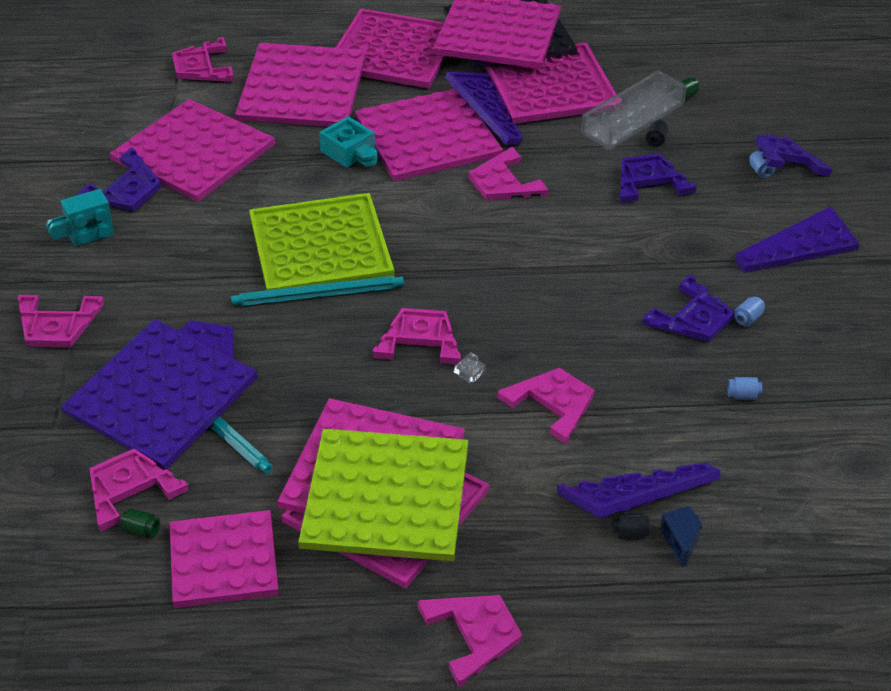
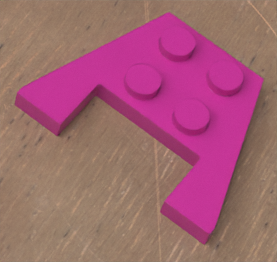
[172,37,234,82]
[469,147,548,200]
[18,295,104,348]
[373,308,461,365]
[497,368,595,444]
[89,449,189,532]
[418,595,522,687]

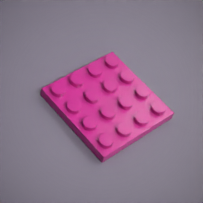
[170,510,279,608]

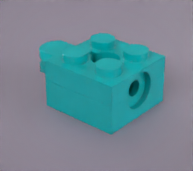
[319,116,377,168]
[46,189,114,247]

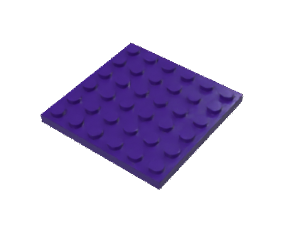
[61,319,258,470]

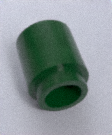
[672,78,699,101]
[120,508,160,538]

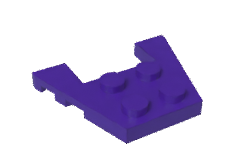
[755,134,833,176]
[77,148,162,212]
[620,154,696,203]
[642,275,734,342]
[180,320,234,359]

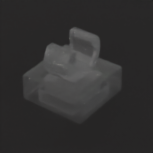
[454,352,486,383]

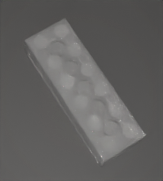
[581,70,687,150]

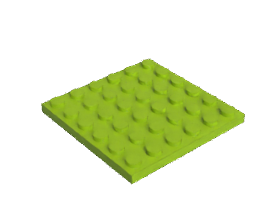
[249,193,395,290]
[299,429,468,561]

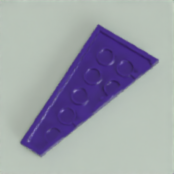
[445,71,523,145]
[735,207,859,273]
[557,462,720,518]

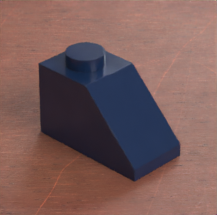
[660,506,702,567]

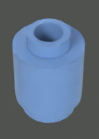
[749,150,776,178]
[734,297,765,327]
[728,377,762,400]

